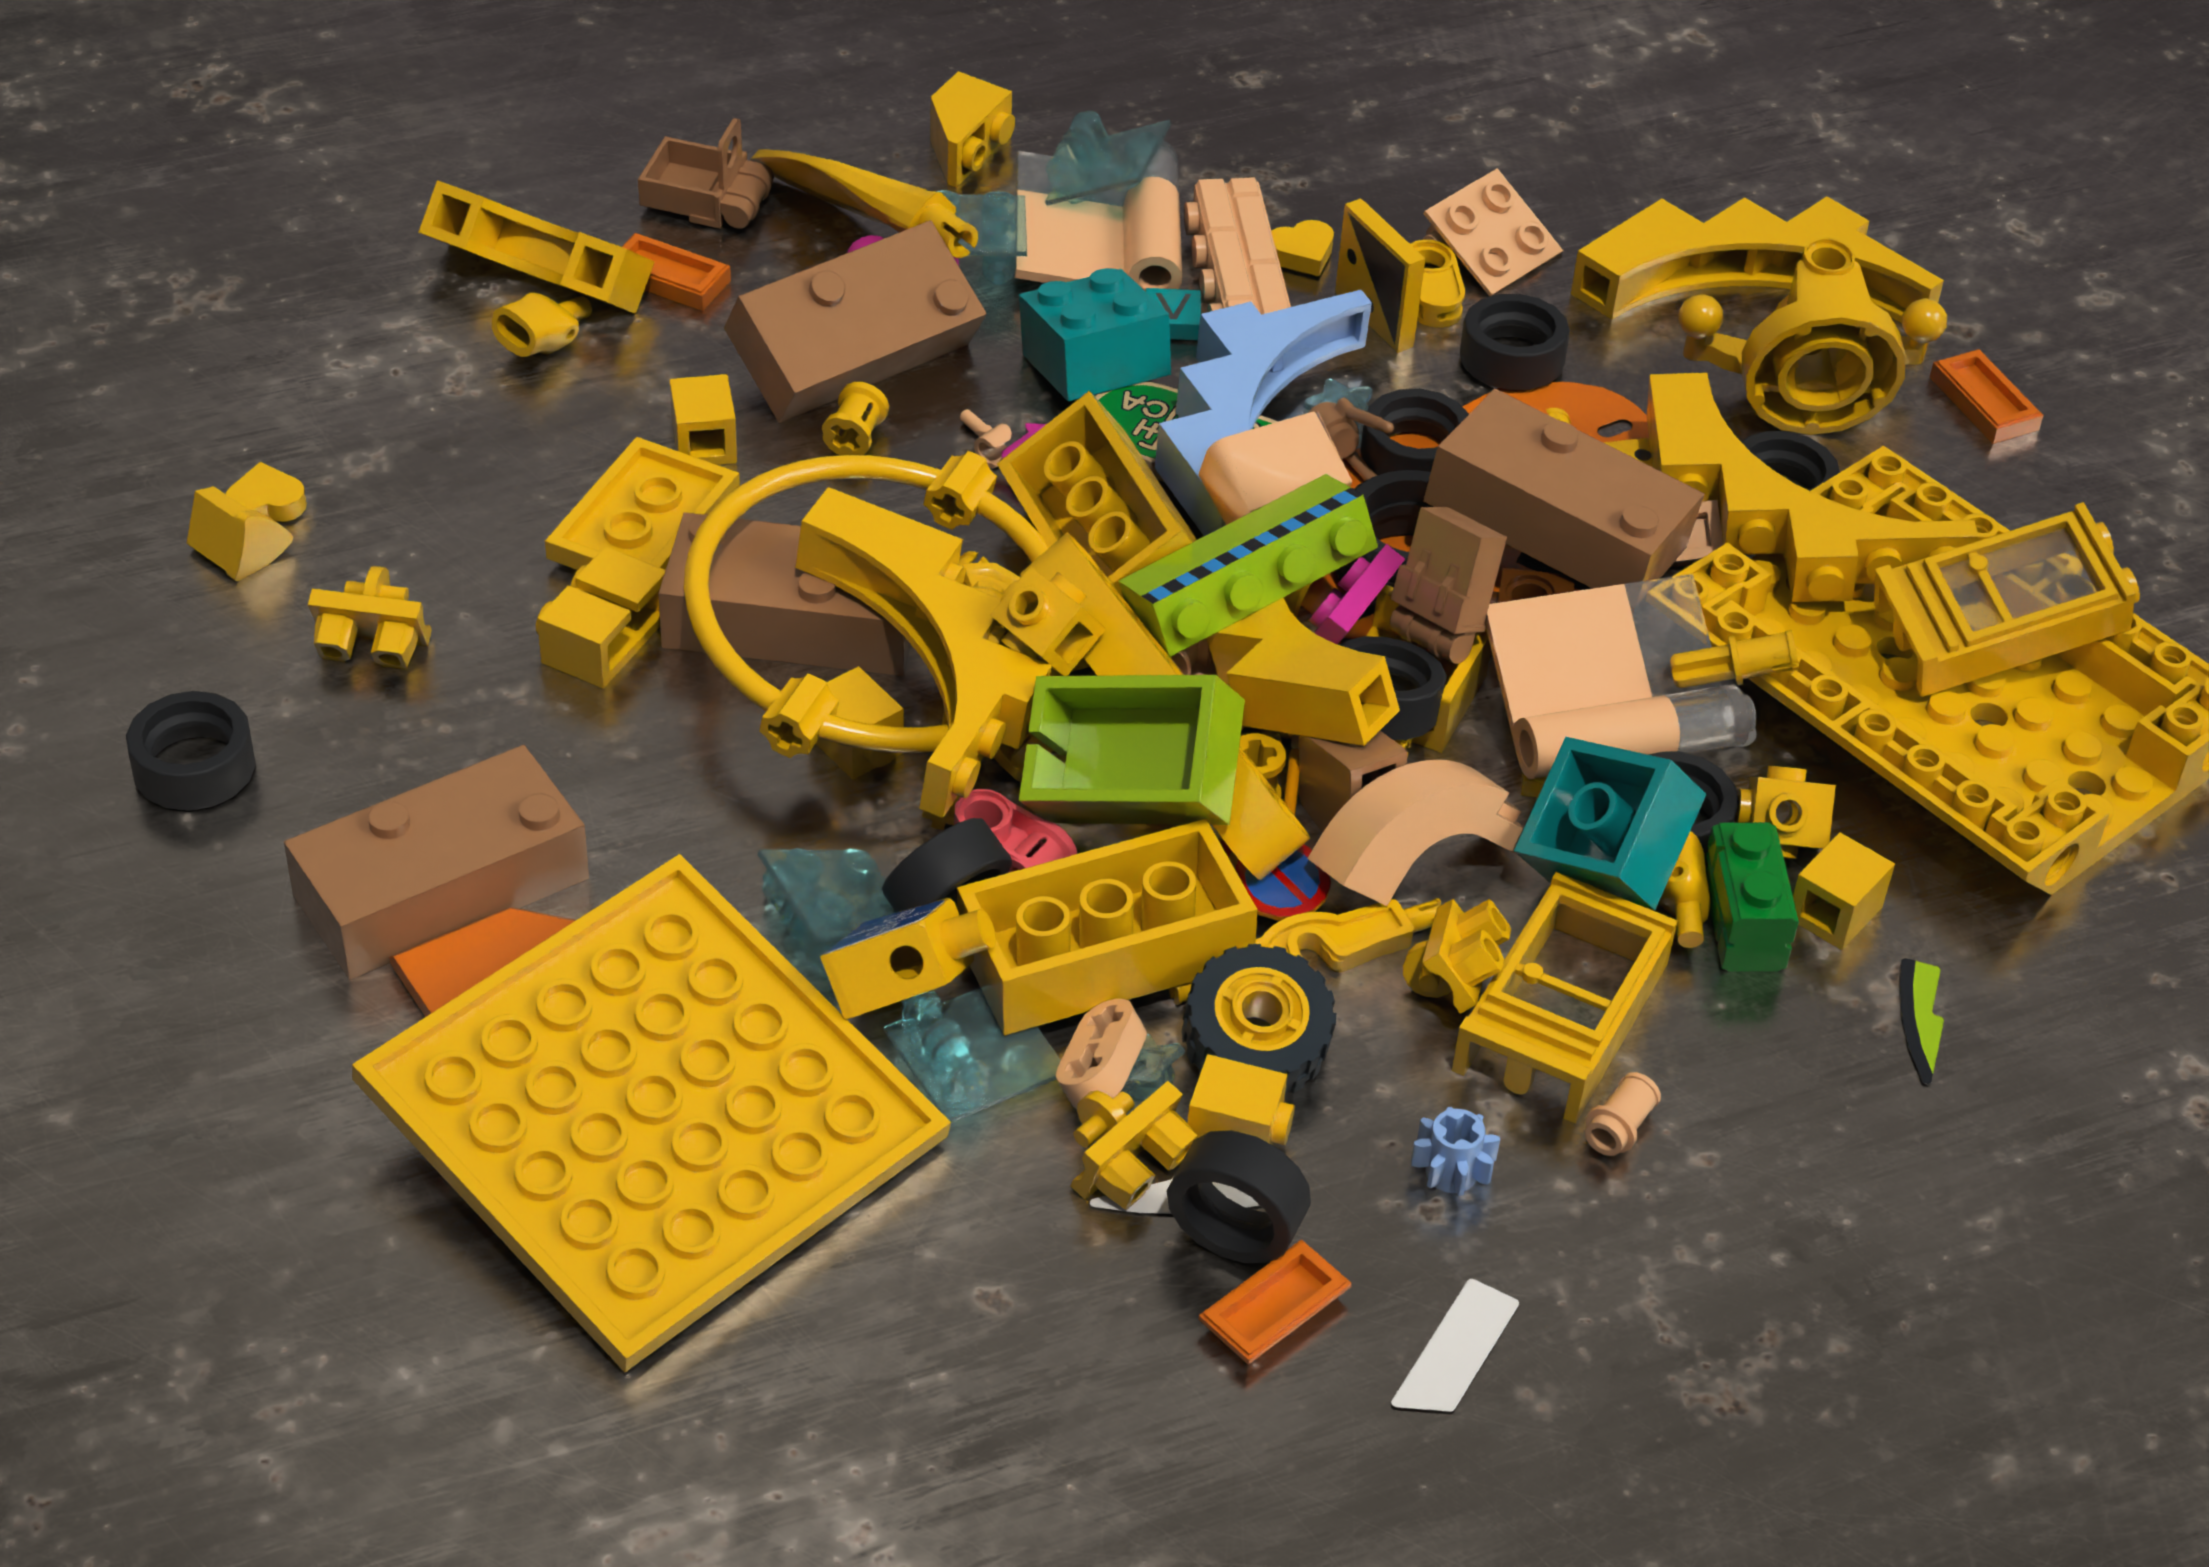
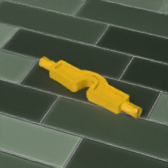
[1168,898,1441,1005]

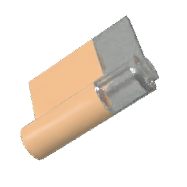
[1014,138,1182,292]
[1485,574,1756,780]

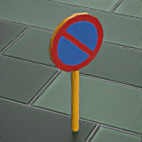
[1235,748,1331,921]

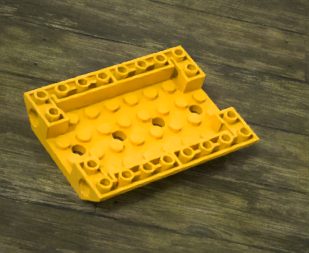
[1644,445,2209,895]

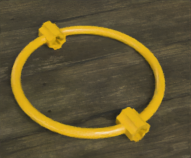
[684,451,1062,758]

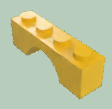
[418,180,655,314]

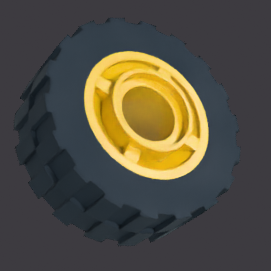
[1181,944,1337,1094]

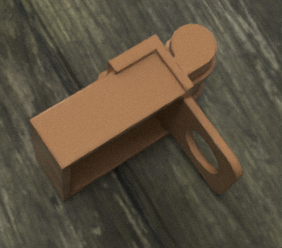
[638,118,774,229]
[1390,507,1507,664]

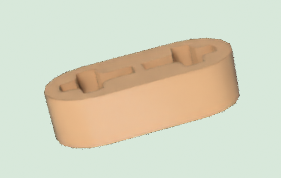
[1056,999,1147,1109]

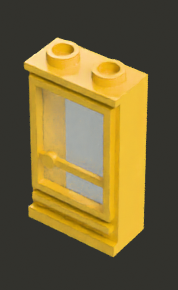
[1874,502,2140,697]

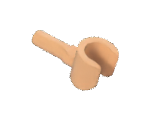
[960,409,1012,469]

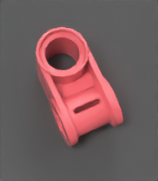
[954,789,1077,873]

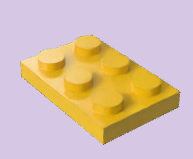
[545,437,740,570]

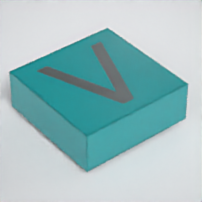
[1146,288,1201,340]

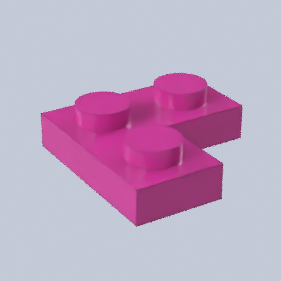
[1308,544,1405,645]

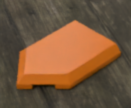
[389,907,576,1017]

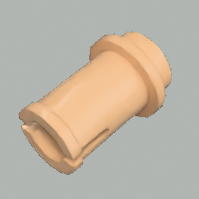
[1585,1072,1661,1156]

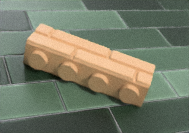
[1184,177,1291,315]

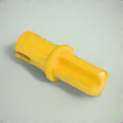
[1670,630,1799,688]

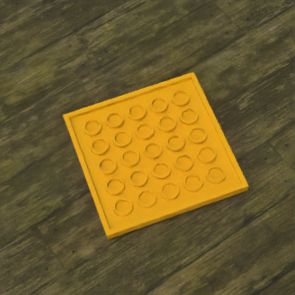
[352,854,951,1372]

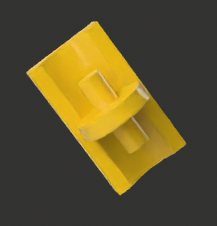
[308,566,432,670]
[1403,899,1511,1014]
[1070,1081,1198,1210]

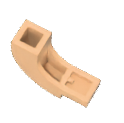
[1307,760,1524,906]

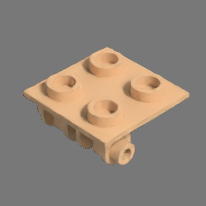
[1423,168,1564,297]

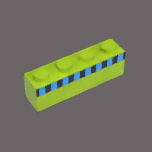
[1119,474,1378,657]

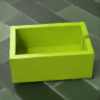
[1019,675,1245,825]

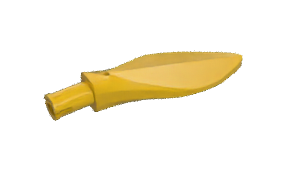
[750,149,978,258]

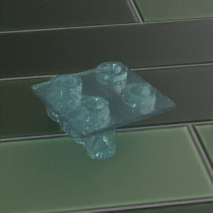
[1045,111,1171,206]
[934,190,1027,285]
[757,848,896,972]
[884,988,1061,1123]

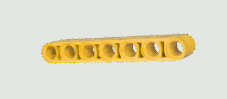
[1020,532,1310,880]

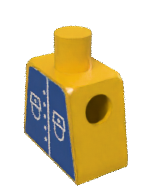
[820,898,996,1020]

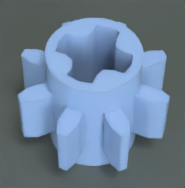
[1411,1107,1500,1196]

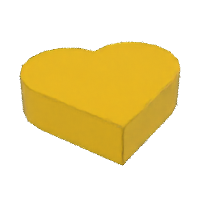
[1271,220,1334,276]
[226,462,307,522]

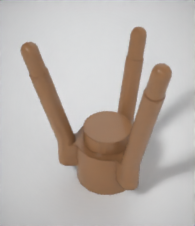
[1308,397,1394,481]

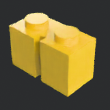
[536,546,666,689]

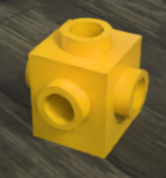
[990,566,1106,676]
[1734,765,1836,858]

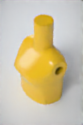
[492,293,592,357]
[1658,831,1711,948]

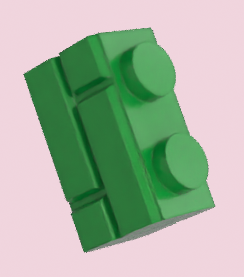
[1705,822,1799,972]

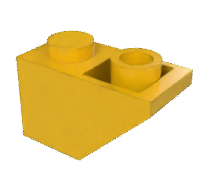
[930,71,1015,188]

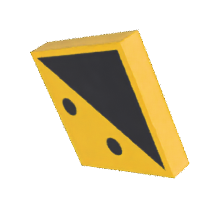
[1335,198,1425,353]

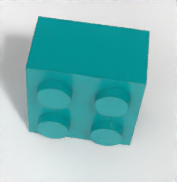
[1019,268,1171,401]
[1514,736,1706,910]

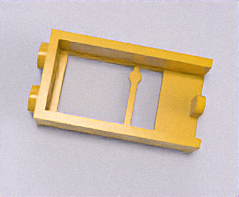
[1452,872,1678,1124]

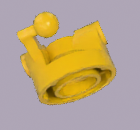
[1679,237,1947,435]

